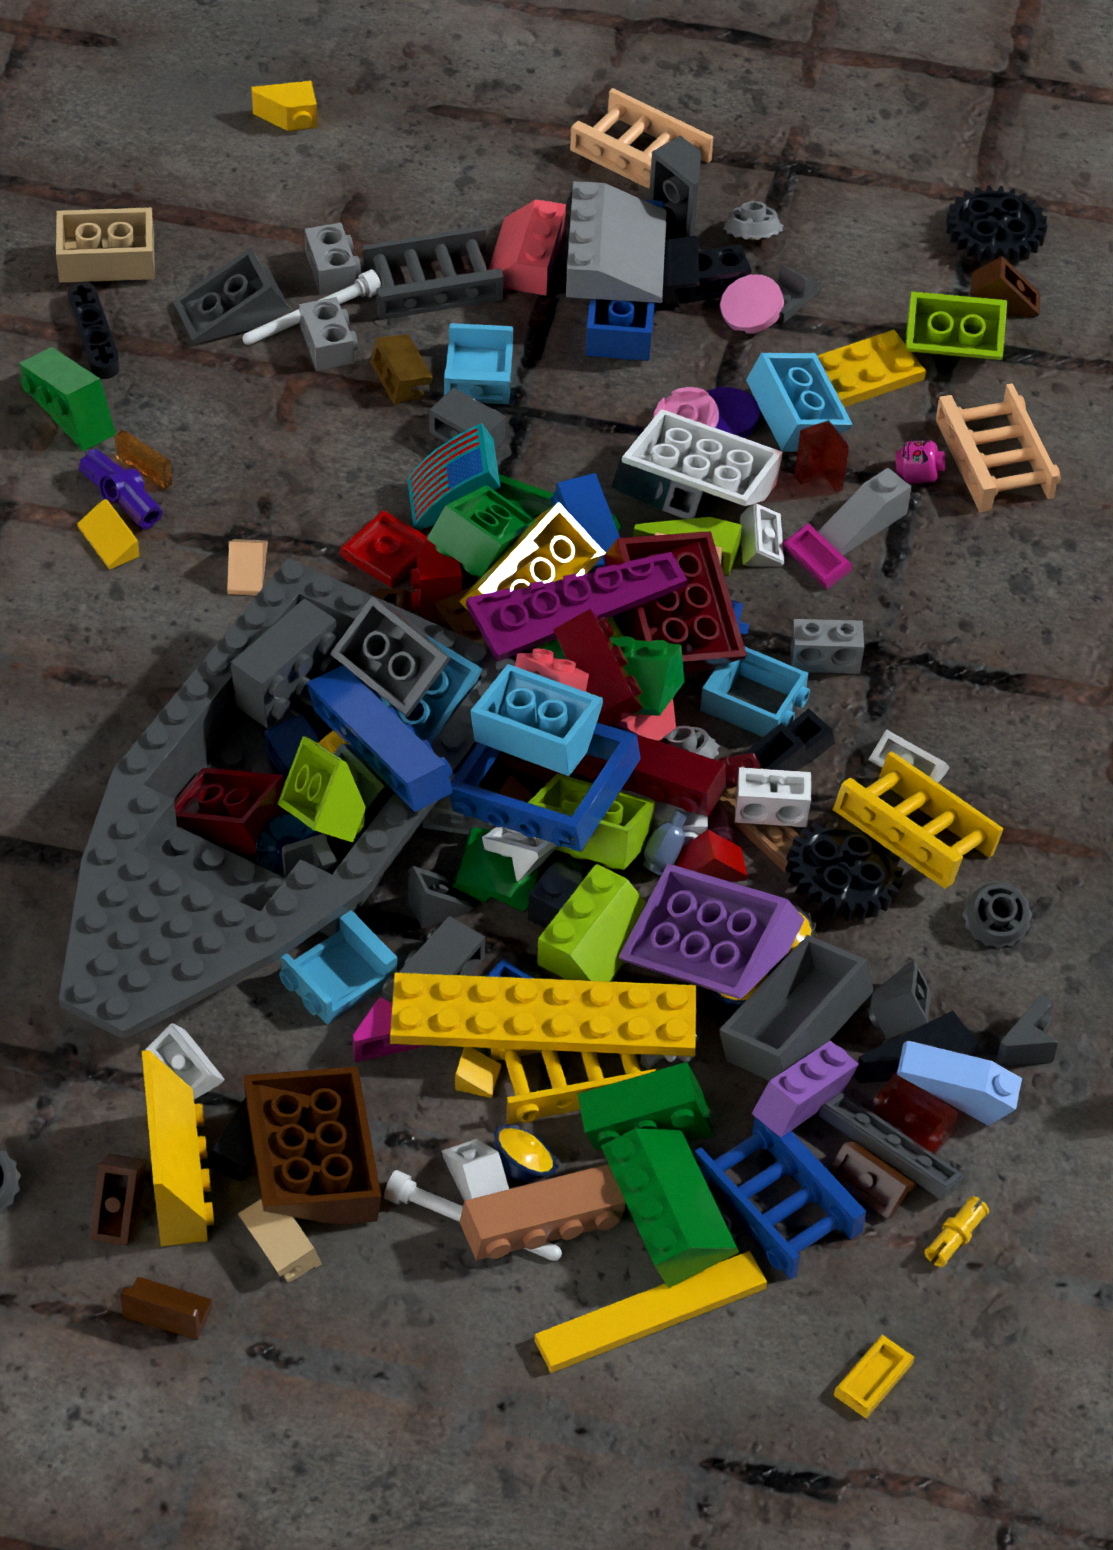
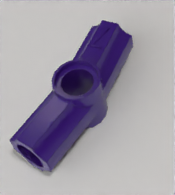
[79,449,163,530]

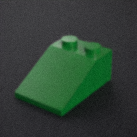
[427,485,535,577]

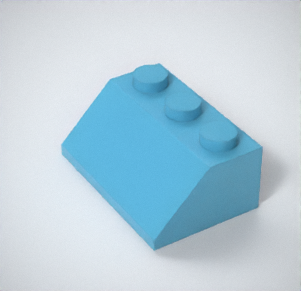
[746,353,852,452]
[471,664,603,776]

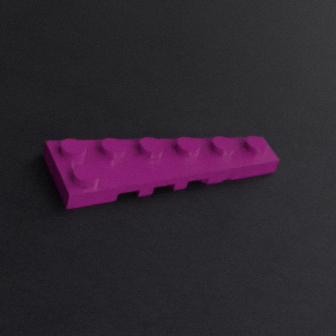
[466,552,687,662]

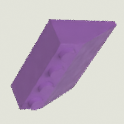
[618,864,804,999]

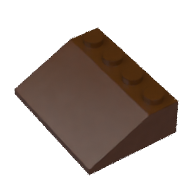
[243,1066,381,1225]

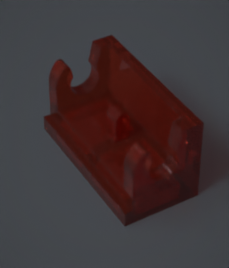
[871,1071,959,1155]

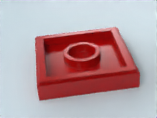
[340,510,429,588]

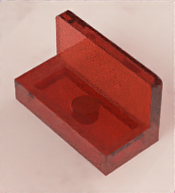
[795,420,849,492]

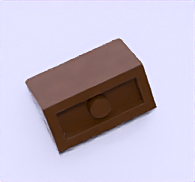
[828,1141,920,1219]
[120,1276,212,1340]

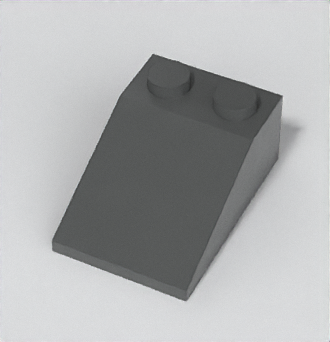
[173,248,290,344]
[330,596,451,717]

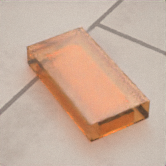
[114,429,172,491]

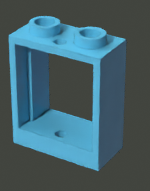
[700,646,810,737]

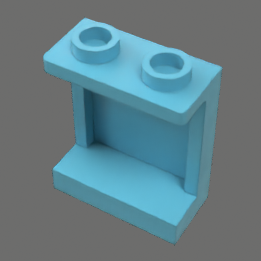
[444,323,513,405]
[279,910,397,1024]

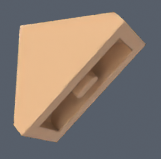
[227,539,268,596]

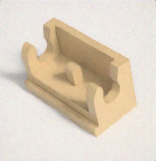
[238,1199,322,1282]

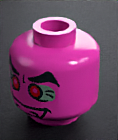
[896,440,945,484]

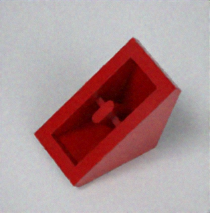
[673,830,748,882]

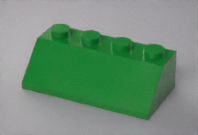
[536,636,684,716]
[601,1128,739,1288]

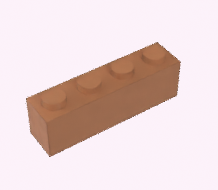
[459,1164,626,1261]

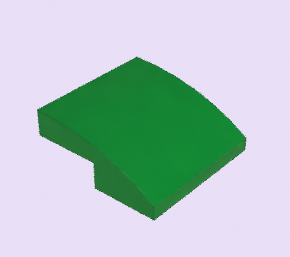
[453,827,540,912]

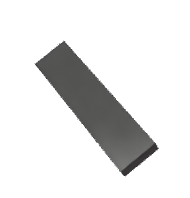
[818,1092,965,1200]

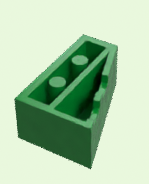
[19,347,116,451]
[578,1062,715,1151]

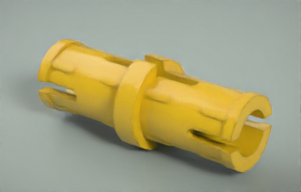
[924,1196,989,1267]

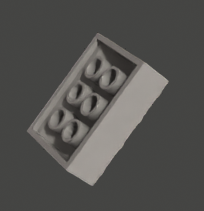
[566,181,667,303]

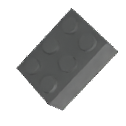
[231,598,340,728]

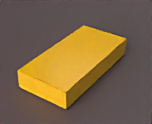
[834,1334,915,1419]

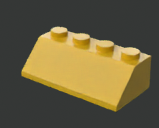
[459,502,605,611]

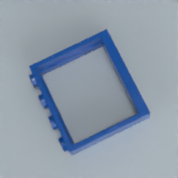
[449,723,641,852]

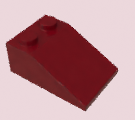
[174,768,290,856]

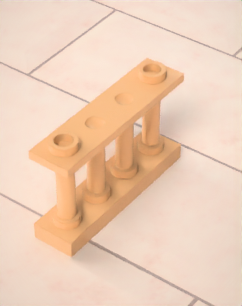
[570,88,714,189]
[935,383,1060,512]

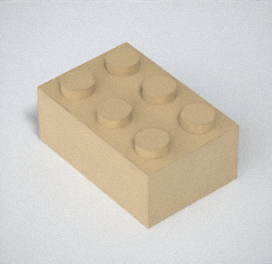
[56,208,155,283]

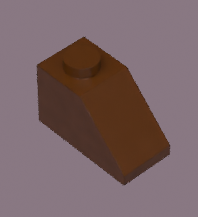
[970,256,1041,318]
[89,1153,147,1246]

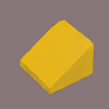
[455,1047,501,1098]

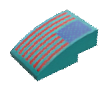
[407,423,500,531]

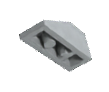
[818,468,911,555]

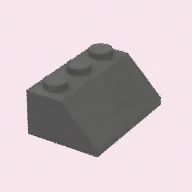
[649,136,701,239]

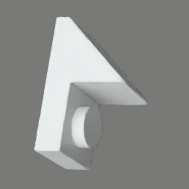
[482,827,557,881]

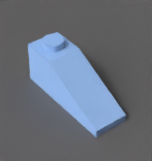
[897,1041,1022,1126]

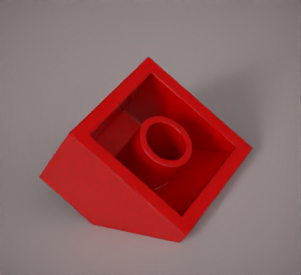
[410,541,462,624]

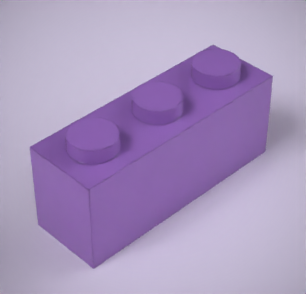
[752,1041,859,1138]

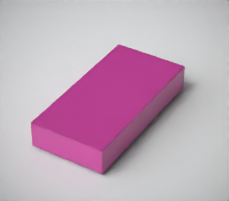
[783,523,853,590]

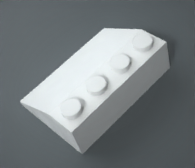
[622,409,783,506]

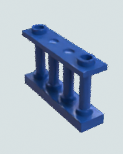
[694,1117,866,1280]

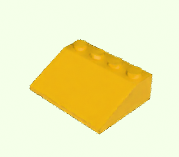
[142,1050,214,1247]

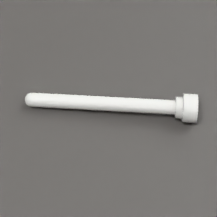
[242,270,382,345]
[384,1170,562,1261]

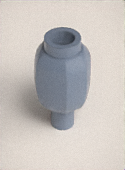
[643,809,688,875]

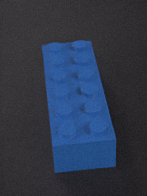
[585,200,664,361]

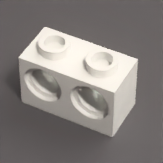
[735,768,811,827]

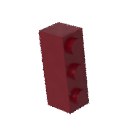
[553,609,643,726]

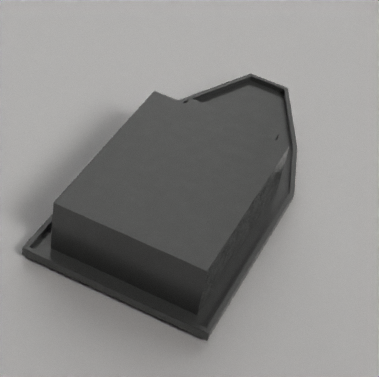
[59,558,516,1040]

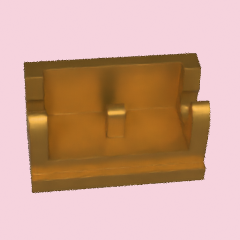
[370,334,433,405]

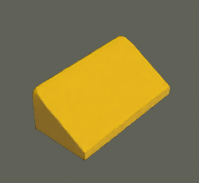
[77,499,139,570]

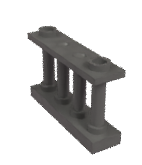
[362,226,504,320]

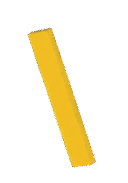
[534,1251,767,1373]

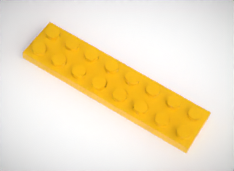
[390,973,696,1057]

